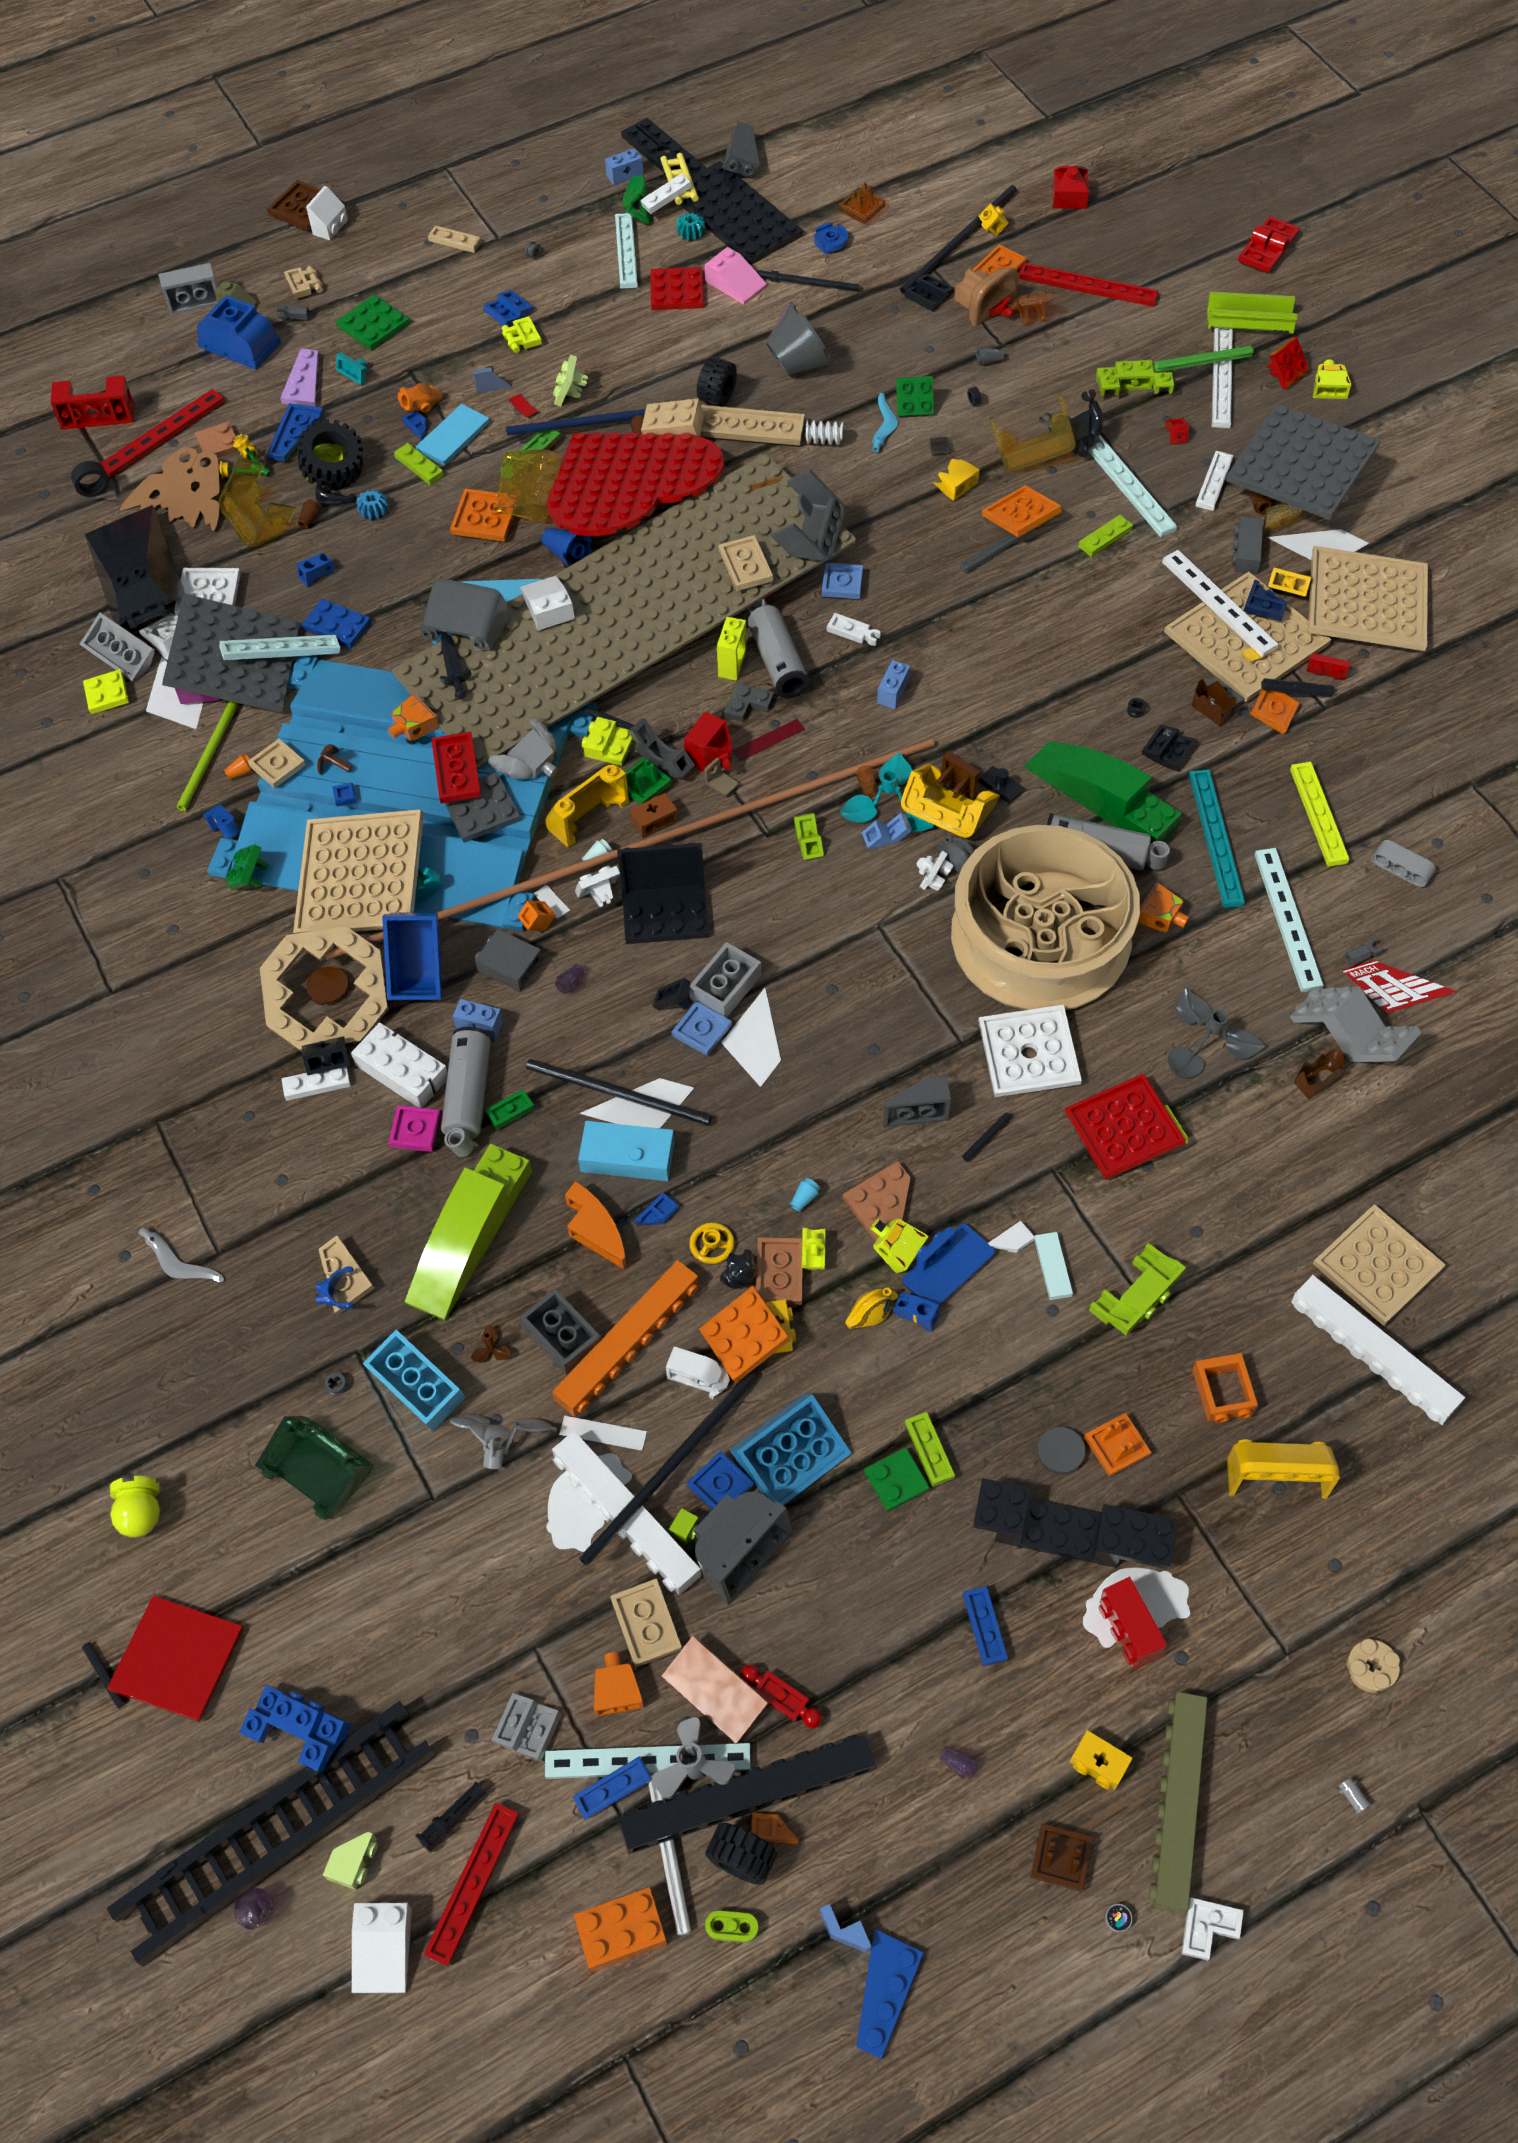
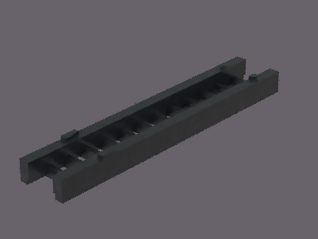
[107,1701,436,1967]

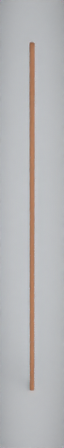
[325,739,935,960]

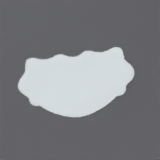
[546,1453,632,1552]
[1083,1568,1190,1648]

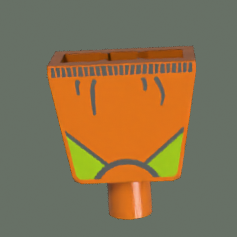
[388,693,439,741]
[1137,882,1190,932]

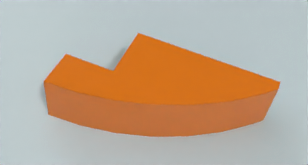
[565,1181,627,1270]

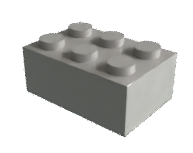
[158,263,217,315]
[689,942,762,1018]

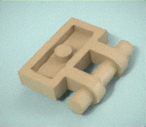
[284,266,323,299]

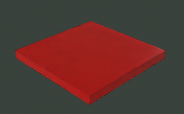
[1065,1073,1186,1180]
[107,1596,244,1723]

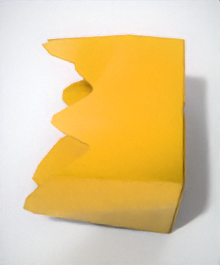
[933,459,980,501]

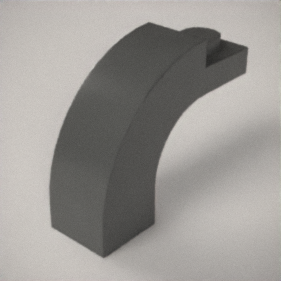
[628,718,695,778]

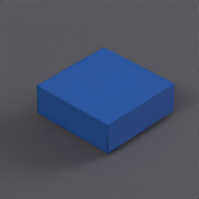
[332,783,357,807]

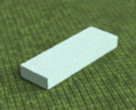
[1034,1232,1073,1300]

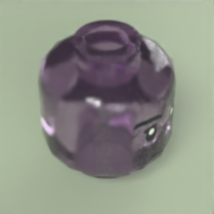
[234,1888,274,1930]

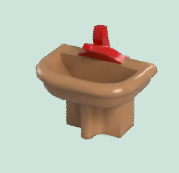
[954,267,1018,326]

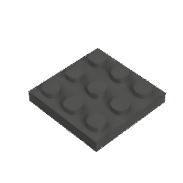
[444,772,521,843]

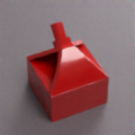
[1052,165,1089,209]
[684,711,732,773]

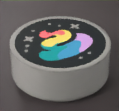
[1105,1904,1132,1933]

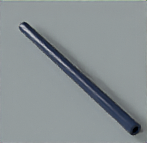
[505,409,646,436]

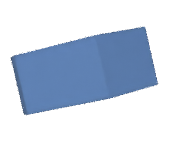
[862,813,912,849]
[820,1904,871,1953]

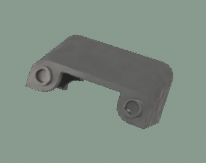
[420,578,511,651]

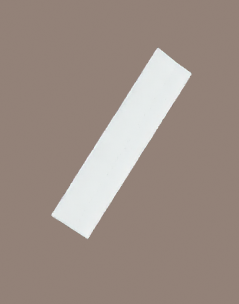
[559,1416,647,1451]

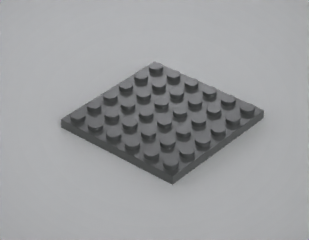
[1226,404,1380,520]
[162,594,300,713]

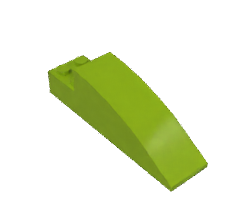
[405,1144,532,1321]

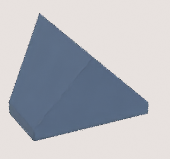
[472,367,512,394]

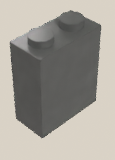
[475,929,543,992]

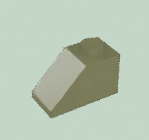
[214,281,258,307]

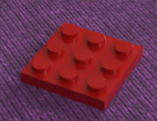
[650,267,703,310]

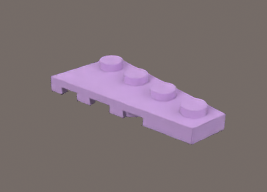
[280,348,319,407]

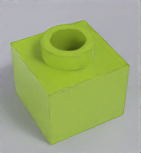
[669,1508,699,1545]

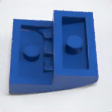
[483,290,534,327]

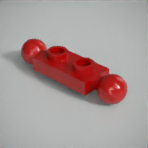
[740,1664,823,1729]

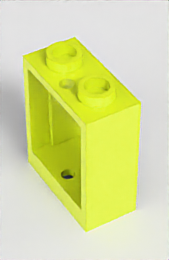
[717,617,747,680]

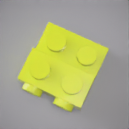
[582,717,634,766]

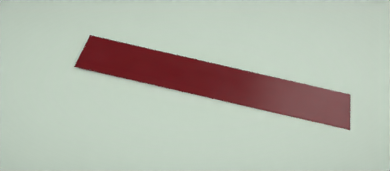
[733,719,805,761]

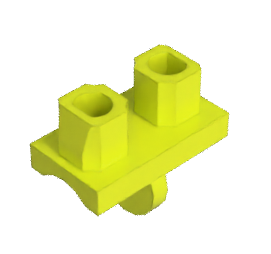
[801,1228,825,1271]

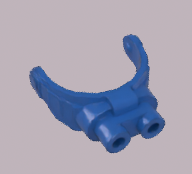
[316,1266,354,1309]

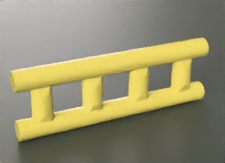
[660,153,699,205]

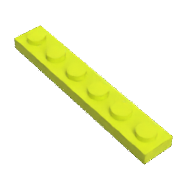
[1290,762,1349,867]

